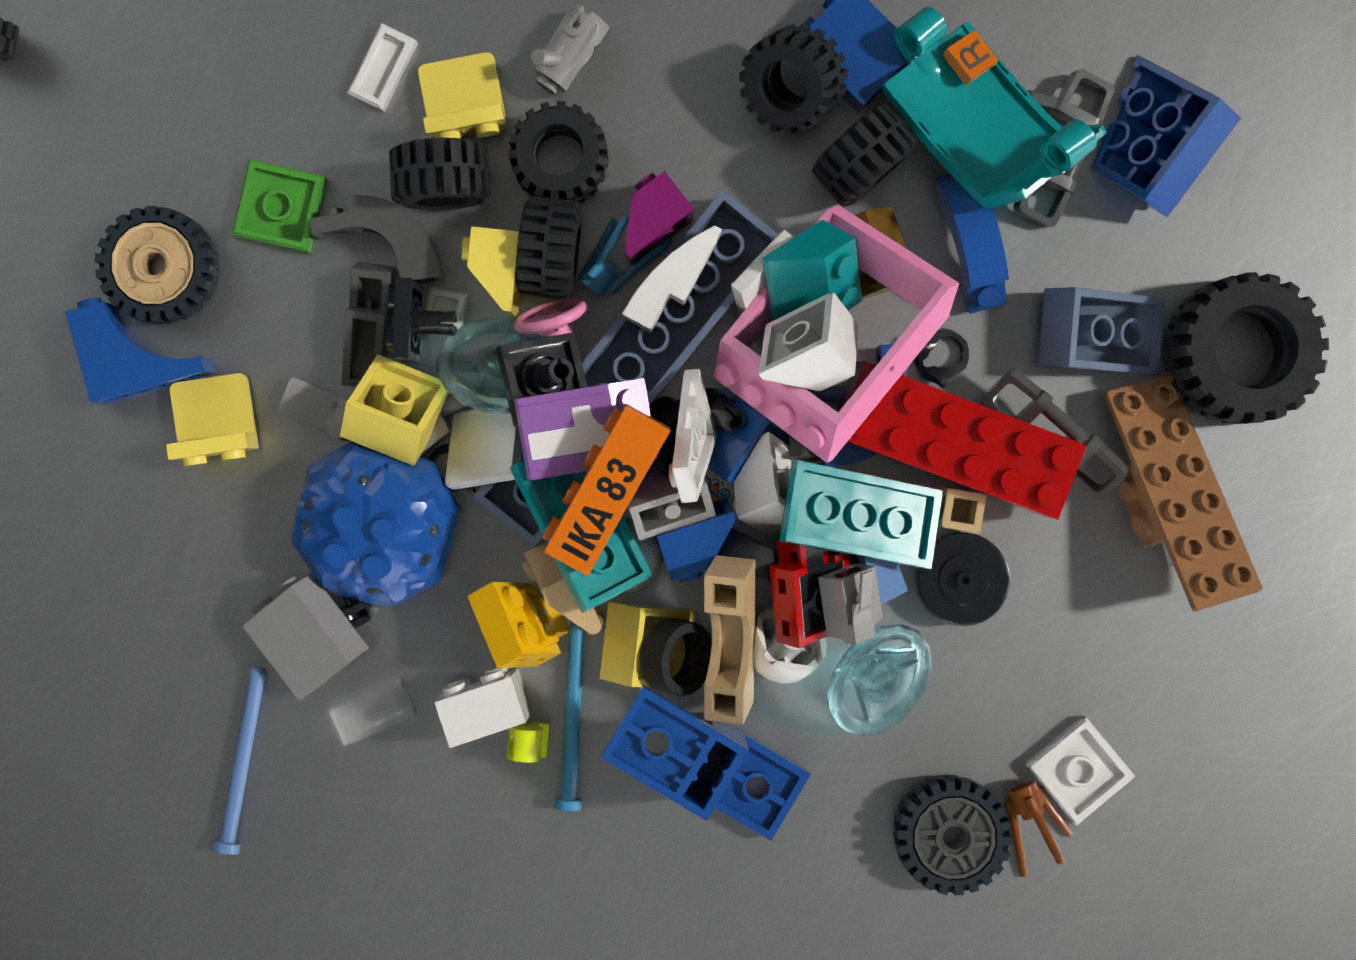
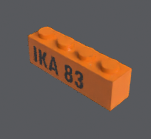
[541,403,671,576]

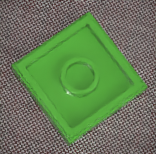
[232,159,328,253]

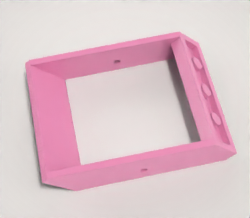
[713,205,959,463]

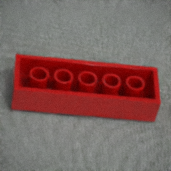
[837,361,1087,520]

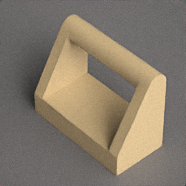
[540,577,604,635]

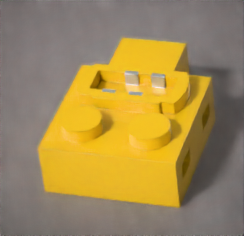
[467,582,569,669]

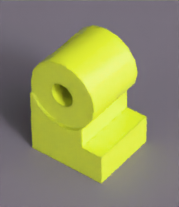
[506,719,551,763]

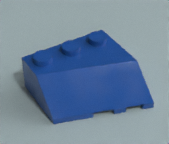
[1092,55,1241,217]

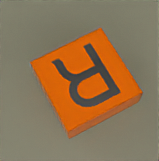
[942,30,999,85]

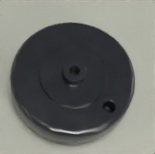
[915,532,1010,626]

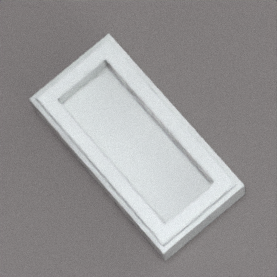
[347,23,418,112]

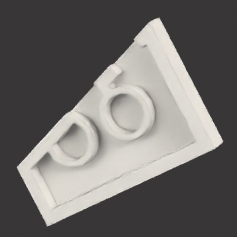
[669,369,717,503]

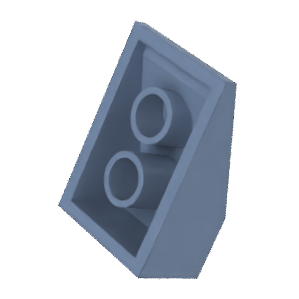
[1038,287,1166,375]

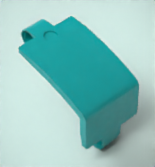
[881,7,1107,209]

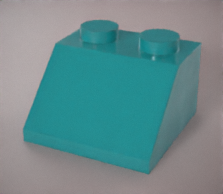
[762,219,862,321]

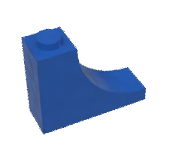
[65,298,215,404]

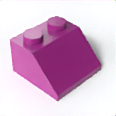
[625,171,694,266]

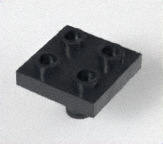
[386,277,457,364]
[495,332,588,427]

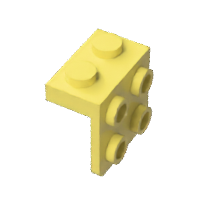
[418,52,508,138]
[166,373,259,467]

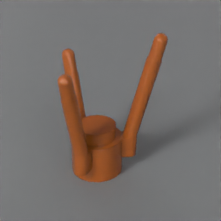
[1003,780,1073,878]

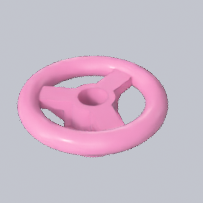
[513,296,589,338]

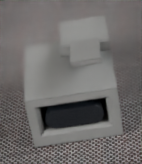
[818,564,883,645]

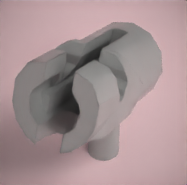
[531,5,609,95]

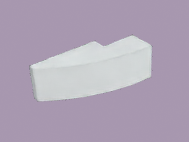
[622,226,722,333]

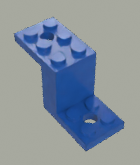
[600,685,811,841]

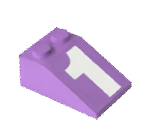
[514,378,658,480]

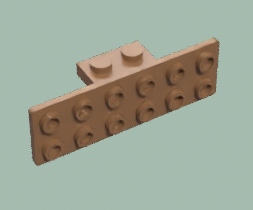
[1104,375,1262,612]

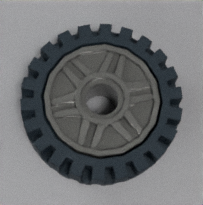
[893,775,1012,896]

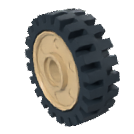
[95,206,220,324]

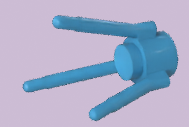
[578,216,673,296]

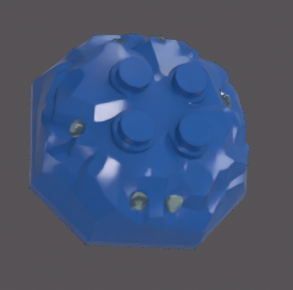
[291,442,461,606]

